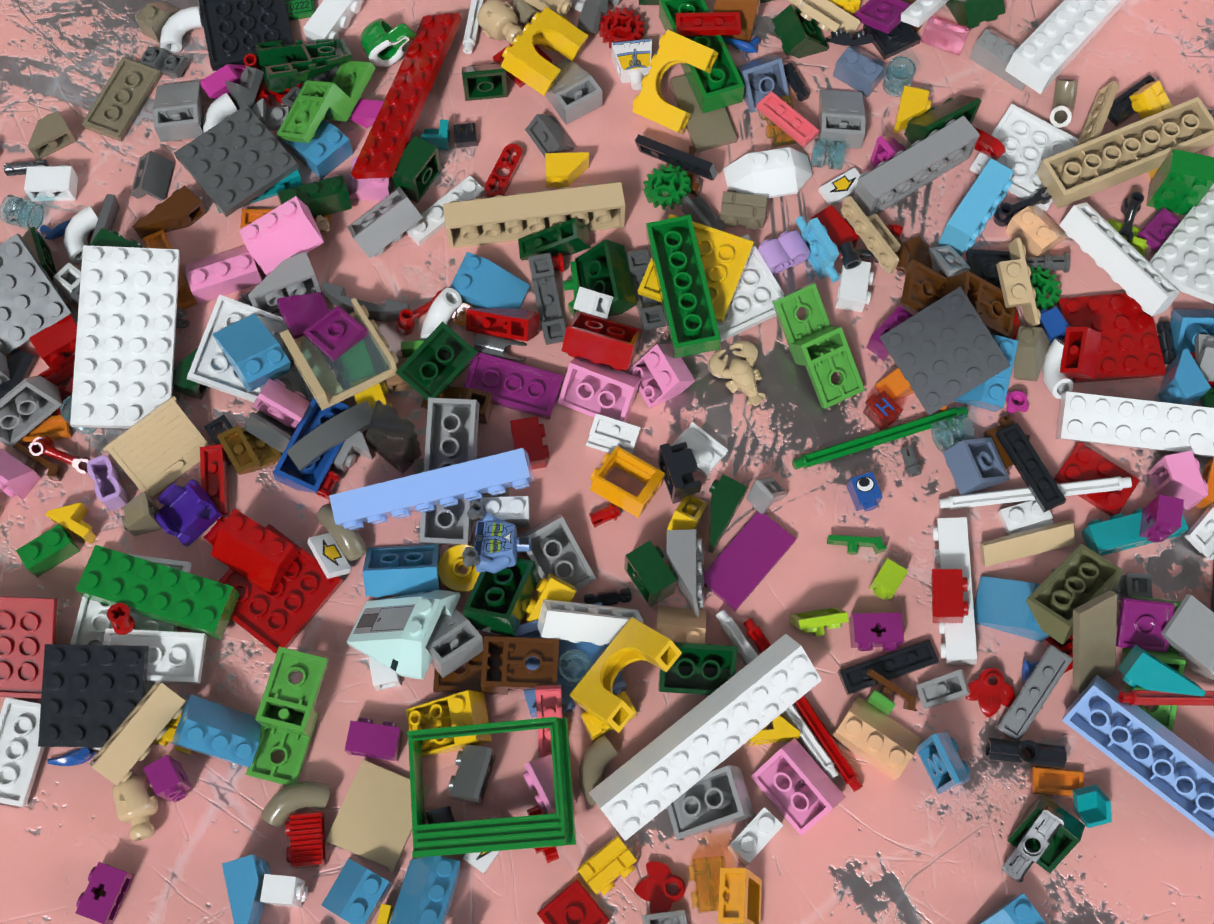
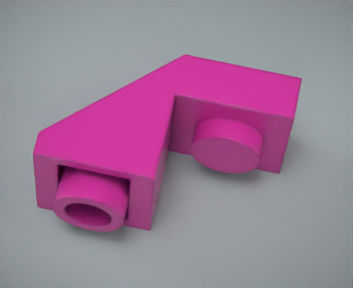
[200,64,246,99]
[349,99,384,129]

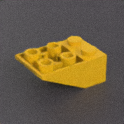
[406,690,492,757]

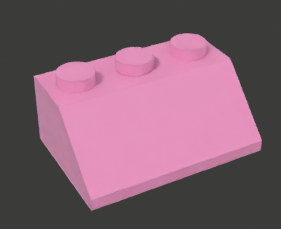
[239,196,324,276]
[185,245,262,304]
[558,357,641,422]
[751,738,845,836]

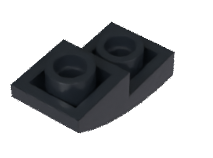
[825,29,874,46]

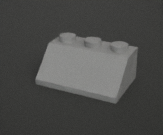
[969,28,1026,91]
[347,186,423,258]
[0,375,62,448]

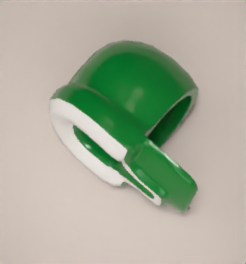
[360,18,416,67]

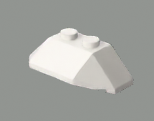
[723,147,813,198]

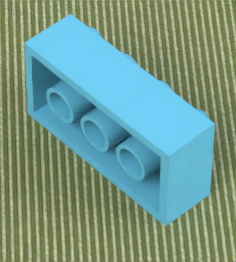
[937,158,1014,256]

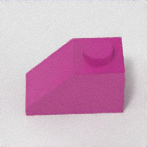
[870,136,906,168]

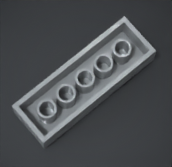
[853,116,980,217]
[419,398,479,545]

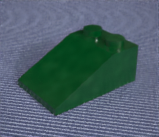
[395,321,478,402]

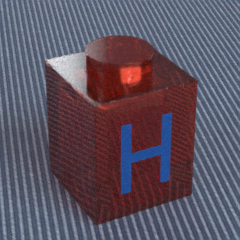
[863,390,903,431]

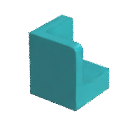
[421,119,450,150]
[1072,784,1112,828]

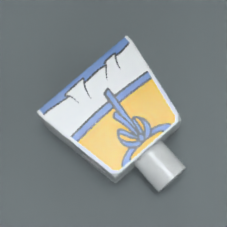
[611,39,652,90]

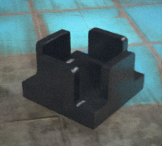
[658,442,702,504]

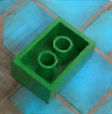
[1146,149,1214,215]

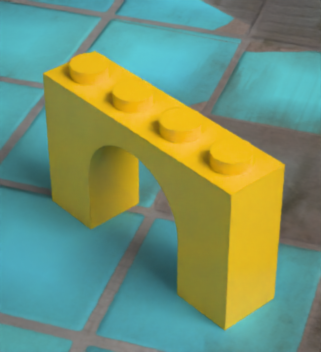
[501,6,588,96]
[632,29,718,134]
[569,617,682,733]

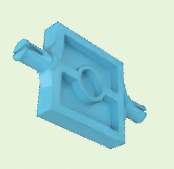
[795,216,841,283]

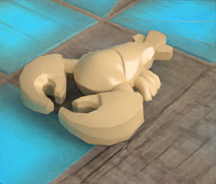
[709,341,765,406]

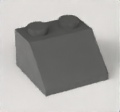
[448,745,496,806]

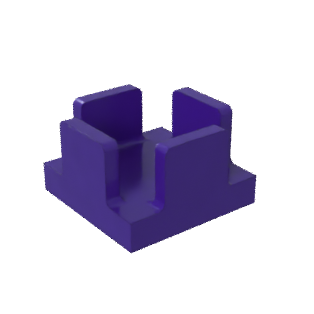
[154,479,222,547]

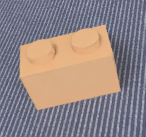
[1005,205,1068,257]
[656,606,706,644]

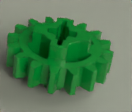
[643,164,691,210]
[1029,266,1062,311]

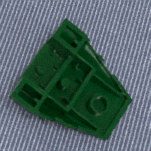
[255,39,352,93]

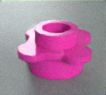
[1005,391,1029,414]

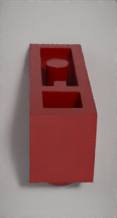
[466,308,540,342]

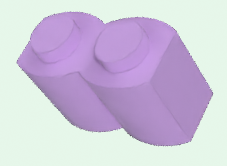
[758,230,810,275]
[87,455,128,511]

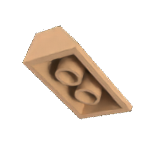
[832,696,921,781]

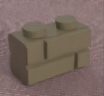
[720,191,767,230]

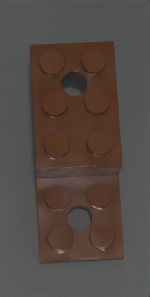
[901,260,1016,339]
[433,636,559,695]

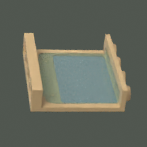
[279,298,399,410]

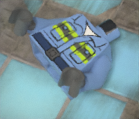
[462,500,531,573]

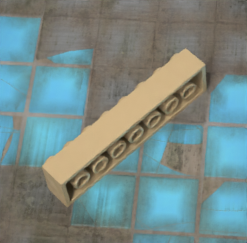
[1036,97,1214,209]
[443,182,625,249]

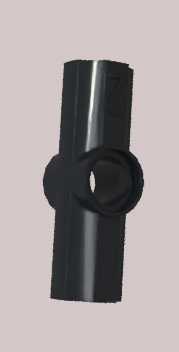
[985,738,1067,769]

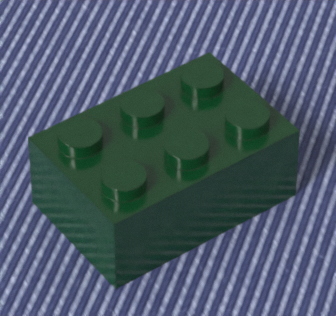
[463,558,539,637]

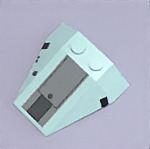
[347,590,461,680]

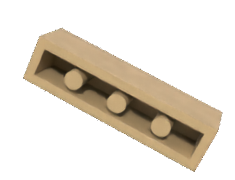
[89,680,185,785]

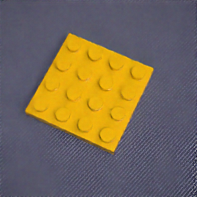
[638,214,754,323]

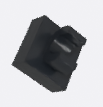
[454,123,478,148]

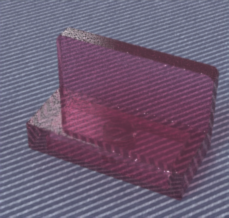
[921,15,971,55]

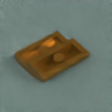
[217,425,281,475]

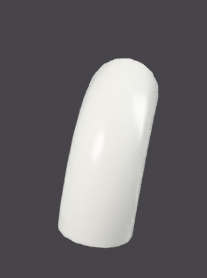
[160,6,203,53]
[203,93,238,133]
[64,205,98,264]
[420,288,462,341]
[1042,338,1073,399]

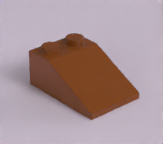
[713,0,760,42]

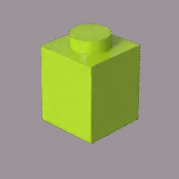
[869,558,908,601]

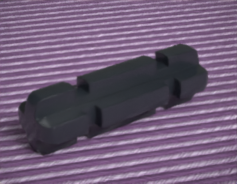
[783,63,810,101]
[4,159,49,176]
[1156,321,1176,365]
[584,588,632,606]

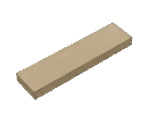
[1077,81,1119,146]
[980,520,1075,567]

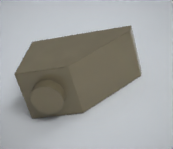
[135,1,182,42]
[28,111,76,160]
[1014,326,1050,381]
[122,492,163,536]

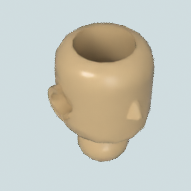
[477,0,523,45]
[112,774,159,841]

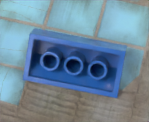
[273,397,351,494]

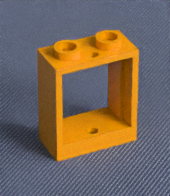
[590,446,666,518]
[718,868,762,924]

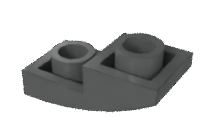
[578,0,608,34]
[139,46,189,78]

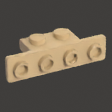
[787,0,860,36]
[841,196,901,274]
[996,238,1041,327]

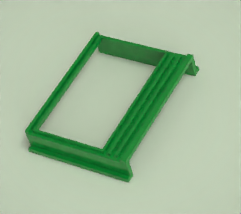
[407,717,576,858]

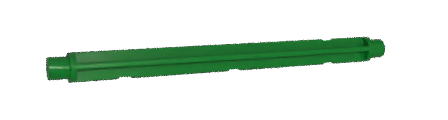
[792,406,968,470]

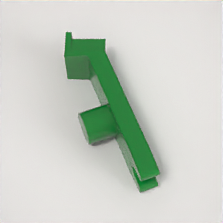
[563,261,579,316]
[827,535,887,555]

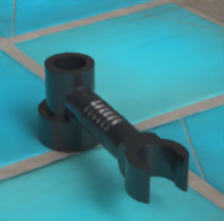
[993,187,1052,227]
[1118,192,1144,243]
[839,242,879,270]

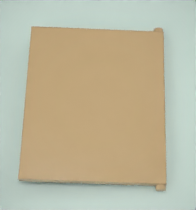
[103,396,210,498]
[325,760,431,873]

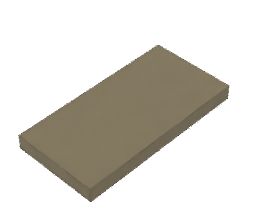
[82,57,162,142]
[670,75,737,153]
[1073,590,1117,694]

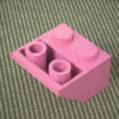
[628,344,695,408]
[0,448,41,500]
[1148,450,1208,511]
[522,754,576,814]

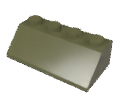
[1026,544,1124,644]

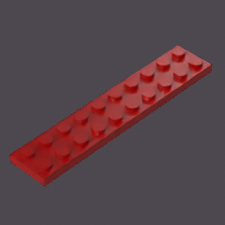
[351,12,462,179]

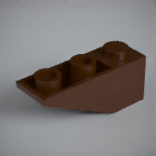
[133,185,207,239]
[421,387,494,425]

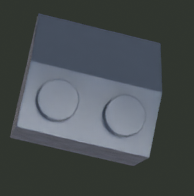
[833,46,891,97]
[736,55,790,113]
[942,437,1010,495]

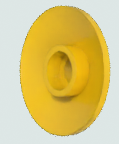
[439,545,480,592]

